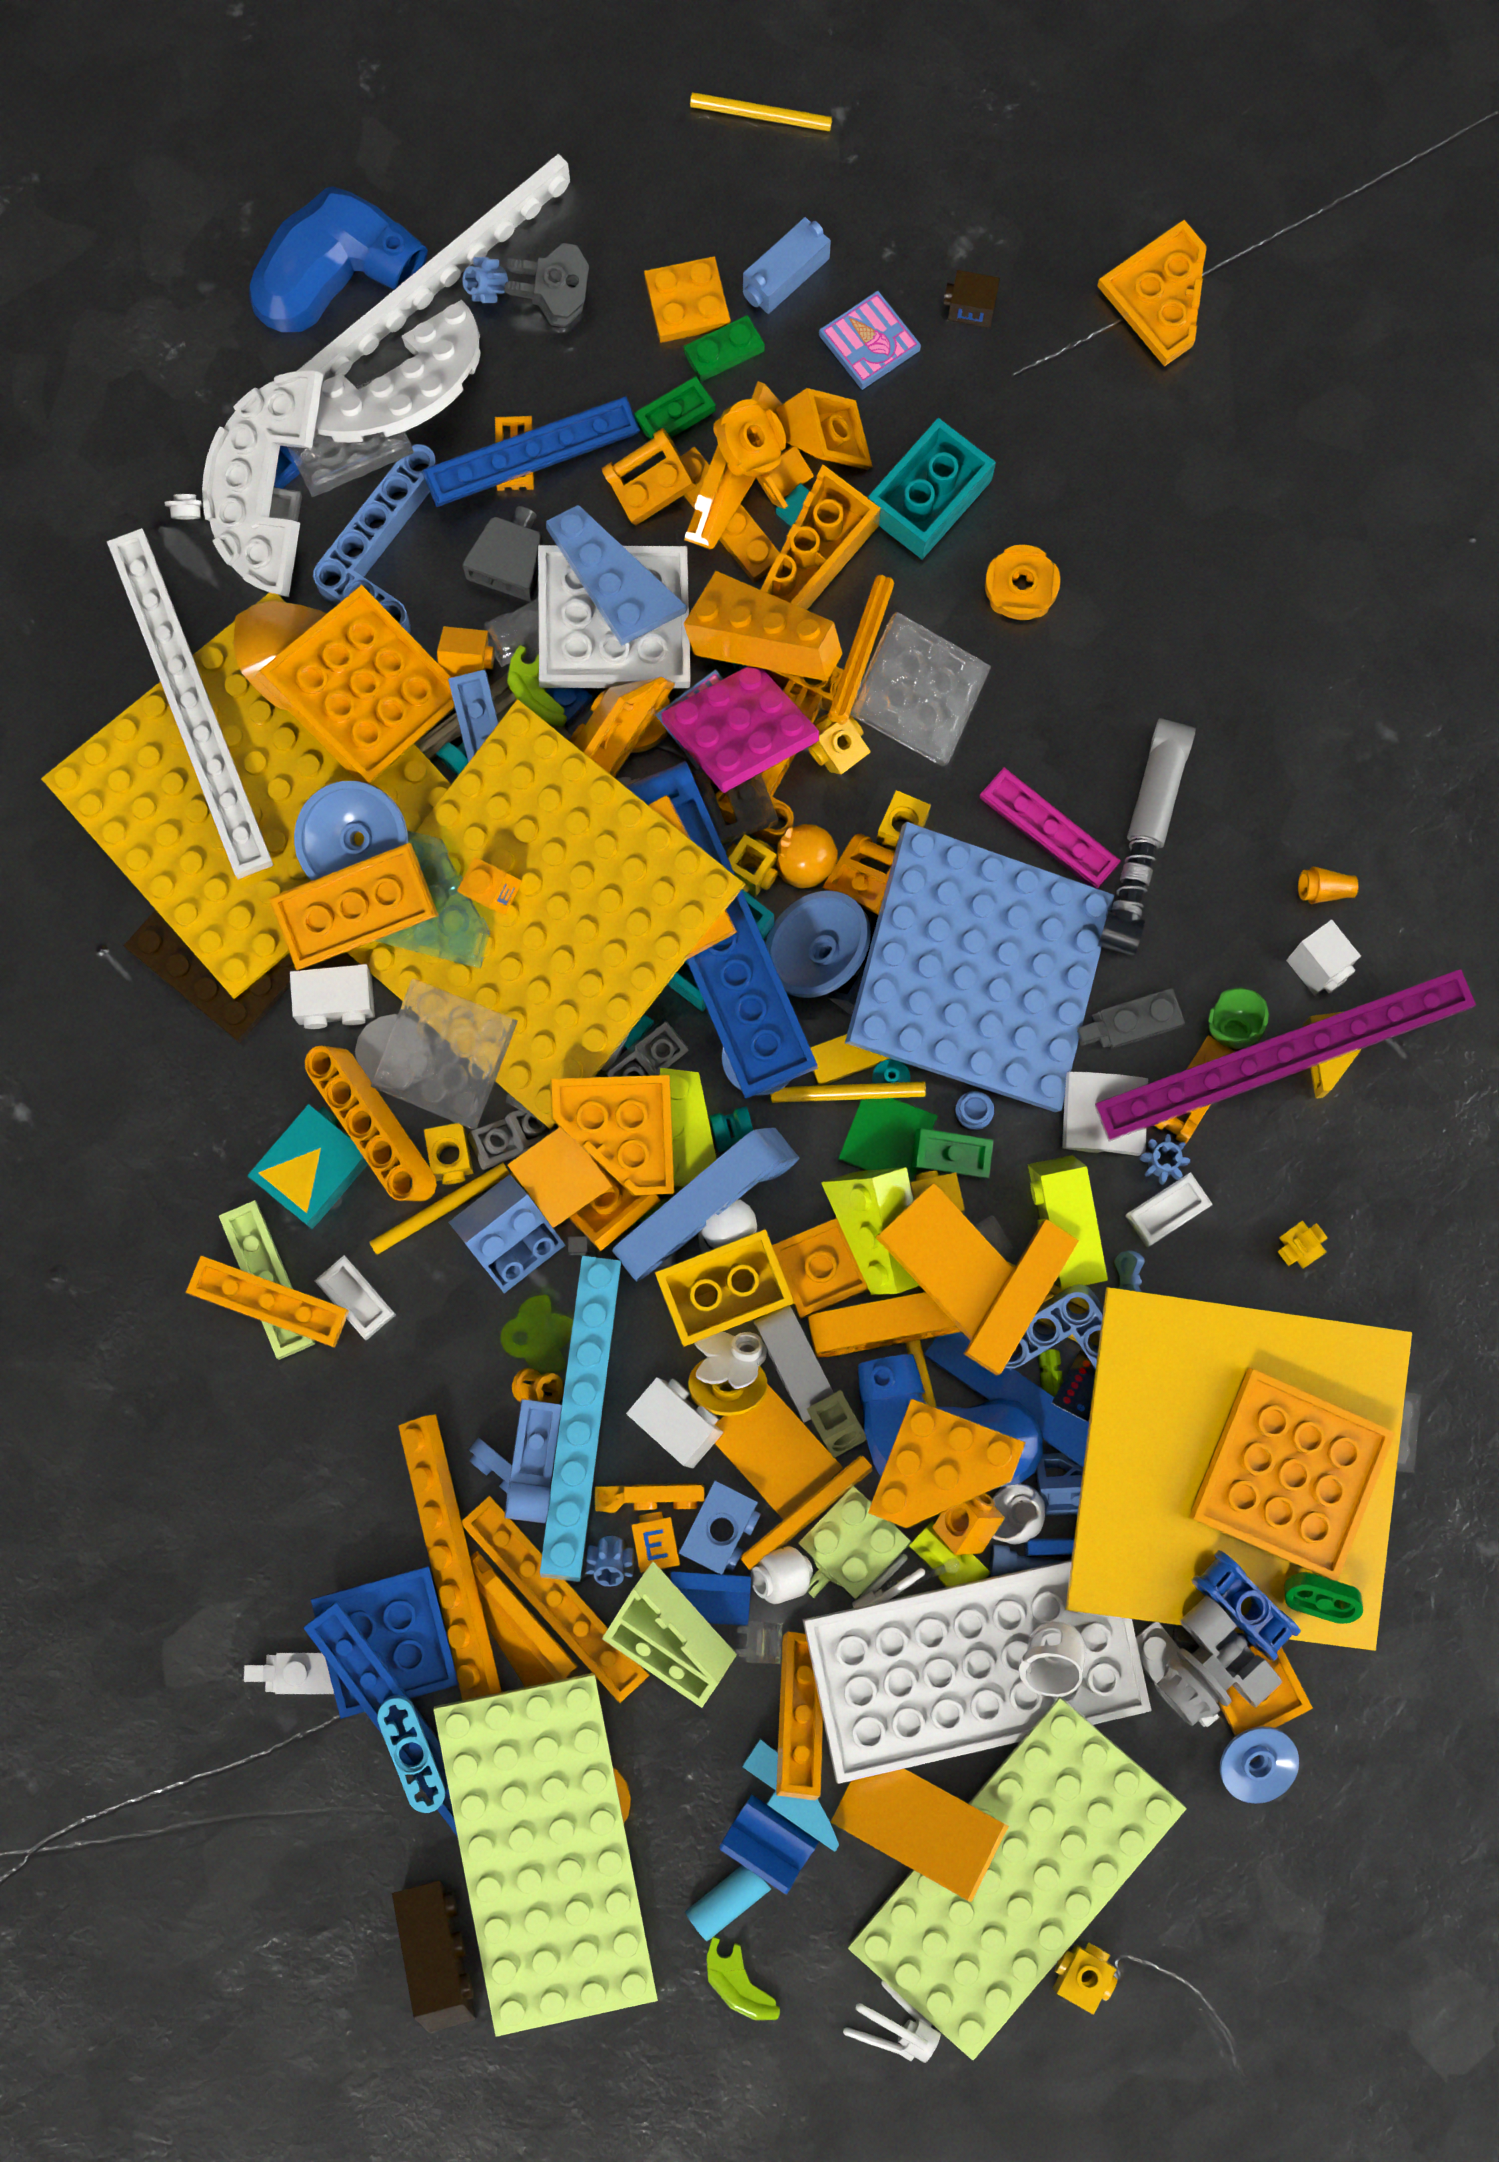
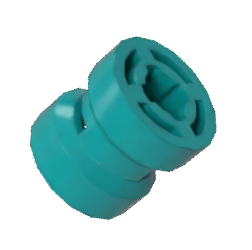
[709,1106,753,1153]

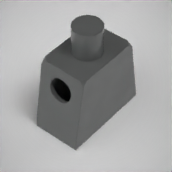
[462,506,543,602]

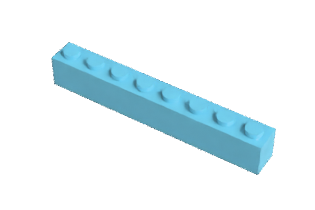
[540,1256,621,1582]

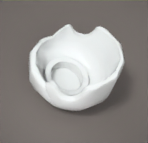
[992,1483,1045,1545]

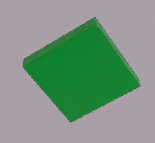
[838,1098,938,1182]

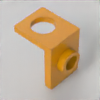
[756,446,814,509]

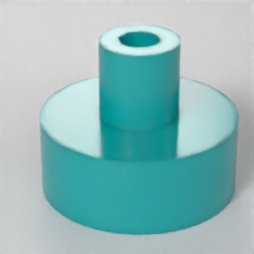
[436,742,469,777]
[871,1059,910,1099]

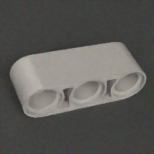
[753,1305,834,1423]

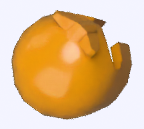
[776,824,838,888]

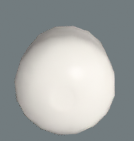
[698,1199,757,1253]
[1019,1621,1085,1697]

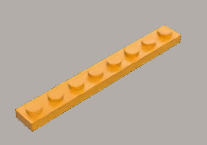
[398,1414,502,1700]

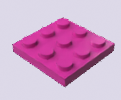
[661,666,819,793]

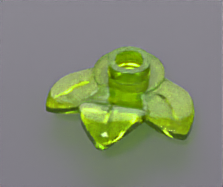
[501,1295,573,1372]

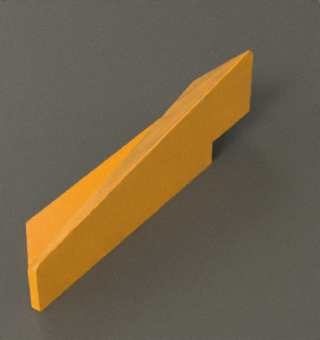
[684,381,782,549]
[470,1551,578,1687]

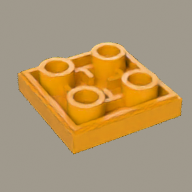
[508,1127,616,1228]

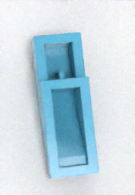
[742,1738,839,1852]

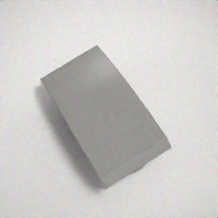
[606,1018,689,1077]
[467,1108,556,1170]

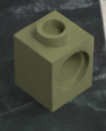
[806,1390,867,1458]

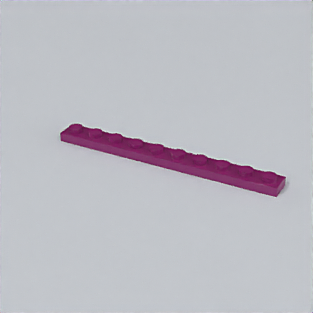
[1095,969,1476,1142]

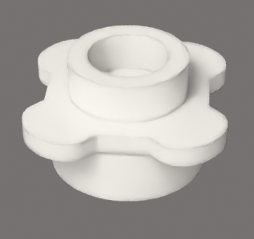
[165,494,203,520]

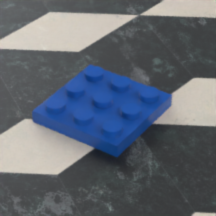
[311,1566,459,1719]

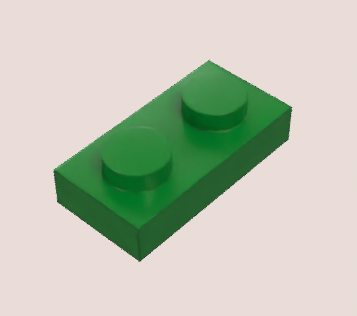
[683,315,765,382]
[634,377,716,441]
[911,1128,993,1179]

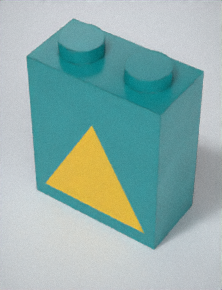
[247,1104,368,1230]

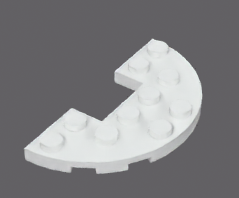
[314,300,481,443]
[202,370,323,597]

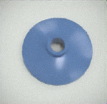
[1220,1726,1299,1804]

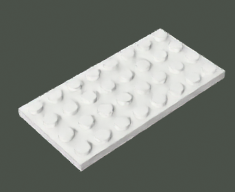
[803,1559,1151,1784]

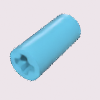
[685,1865,771,1941]

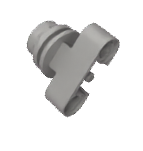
[1155,1595,1282,1726]

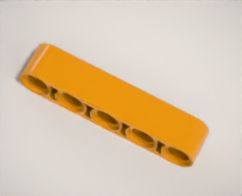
[305,1046,437,1201]
[808,1292,962,1358]

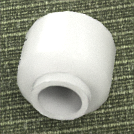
[751,1546,813,1604]

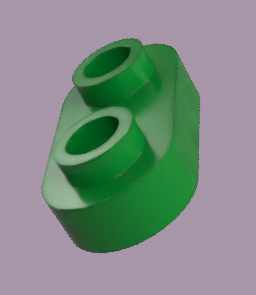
[1284,1572,1363,1624]

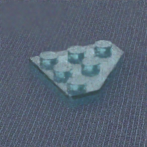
[375,830,490,969]

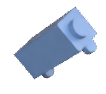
[743,217,831,314]

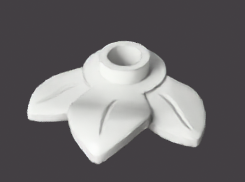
[694,1332,767,1389]

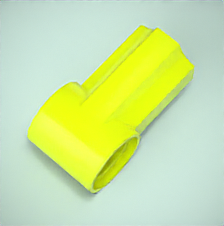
[909,1521,991,1587]

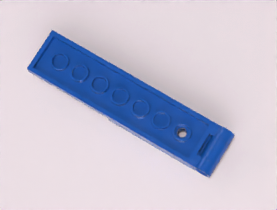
[625,761,818,1099]

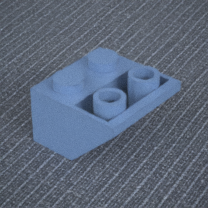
[448,1174,565,1293]

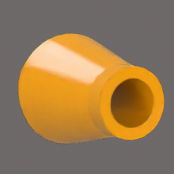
[1298,866,1358,904]

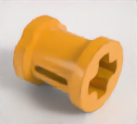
[512,1368,564,1404]

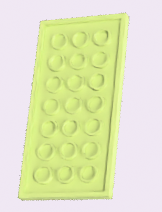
[434,1673,658,2036]
[848,1696,1187,2061]

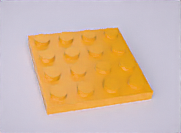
[255,585,455,784]
[1189,1368,1396,1581]

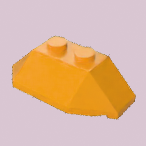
[570,677,675,778]

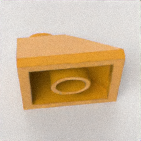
[776,388,873,470]

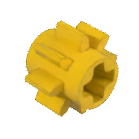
[1277,1221,1328,1269]

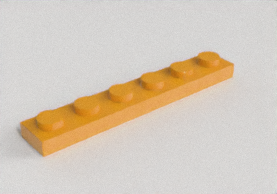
[461,1496,650,1703]

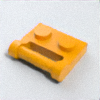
[601,428,697,526]
[823,834,895,915]

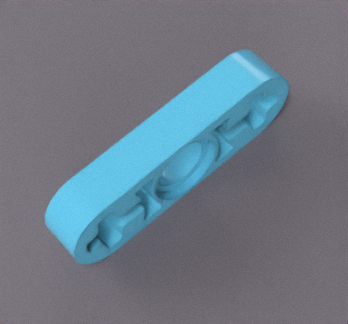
[377,1695,445,1813]

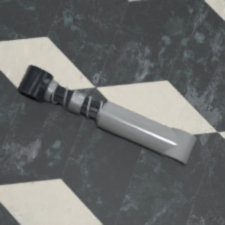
[1097,718,1196,956]

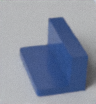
[671,1572,751,1626]
[719,1794,819,1894]

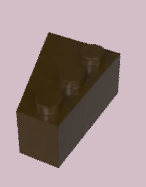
[392,1880,477,2033]

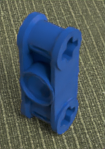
[1191,1550,1301,1661]

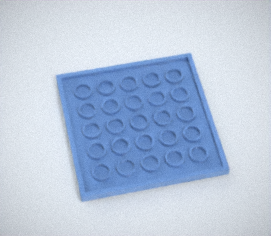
[845,822,1114,1112]

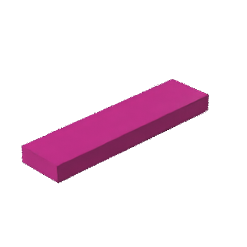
[979,767,1121,889]

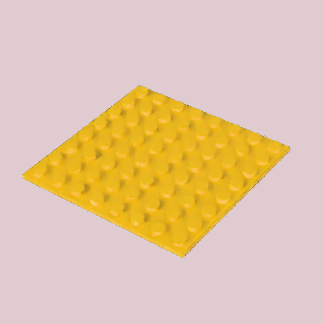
[41,592,451,999]
[347,699,746,1130]
[1065,1287,1412,1651]

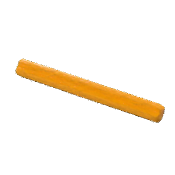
[828,574,895,725]

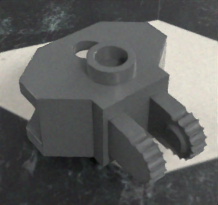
[504,243,589,328]

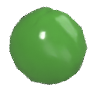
[1208,987,1269,1050]

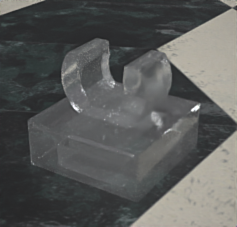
[736,1621,783,1664]

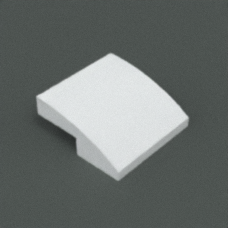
[1062,1072,1148,1156]

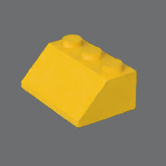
[655,1229,794,1347]

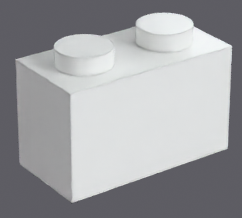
[1286,920,1361,996]
[290,964,375,1029]
[626,1377,724,1469]

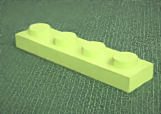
[219,1200,315,1360]

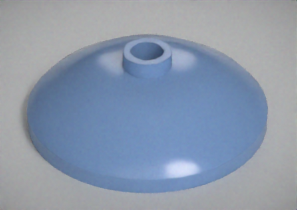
[294,781,408,881]
[766,891,871,998]

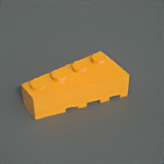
[760,464,881,610]
[683,571,842,681]

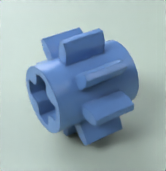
[463,257,508,303]
[1139,1134,1190,1185]
[586,1536,635,1587]

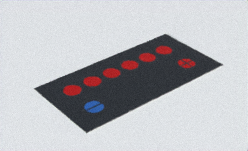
[1052,1350,1096,1422]

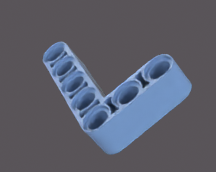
[313,444,437,634]
[612,1128,800,1282]
[1005,1285,1104,1369]

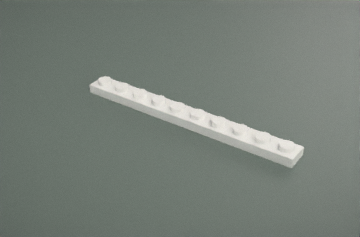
[297,154,570,384]
[107,528,274,879]

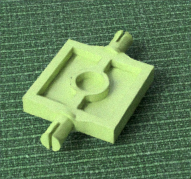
[798,1486,911,1600]

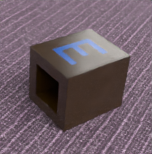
[943,270,1000,328]

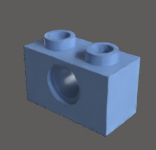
[679,1481,761,1575]

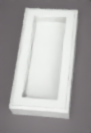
[1125,1172,1213,1248]
[315,1255,396,1340]

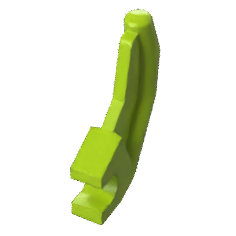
[507,645,567,727]
[707,1936,780,2020]

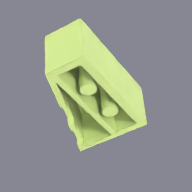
[602,1562,737,1708]

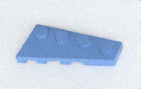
[546,505,687,646]

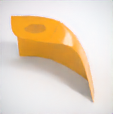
[234,601,327,710]

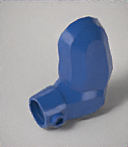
[249,186,428,332]
[858,1354,1043,1487]

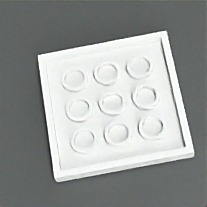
[538,545,691,688]

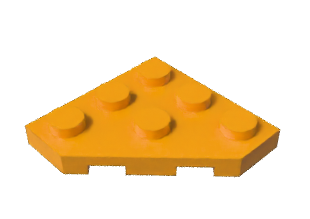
[1097,220,1207,367]
[550,1075,674,1195]
[868,1399,1026,1528]

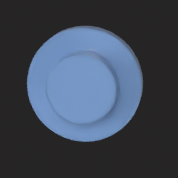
[955,1091,994,1130]

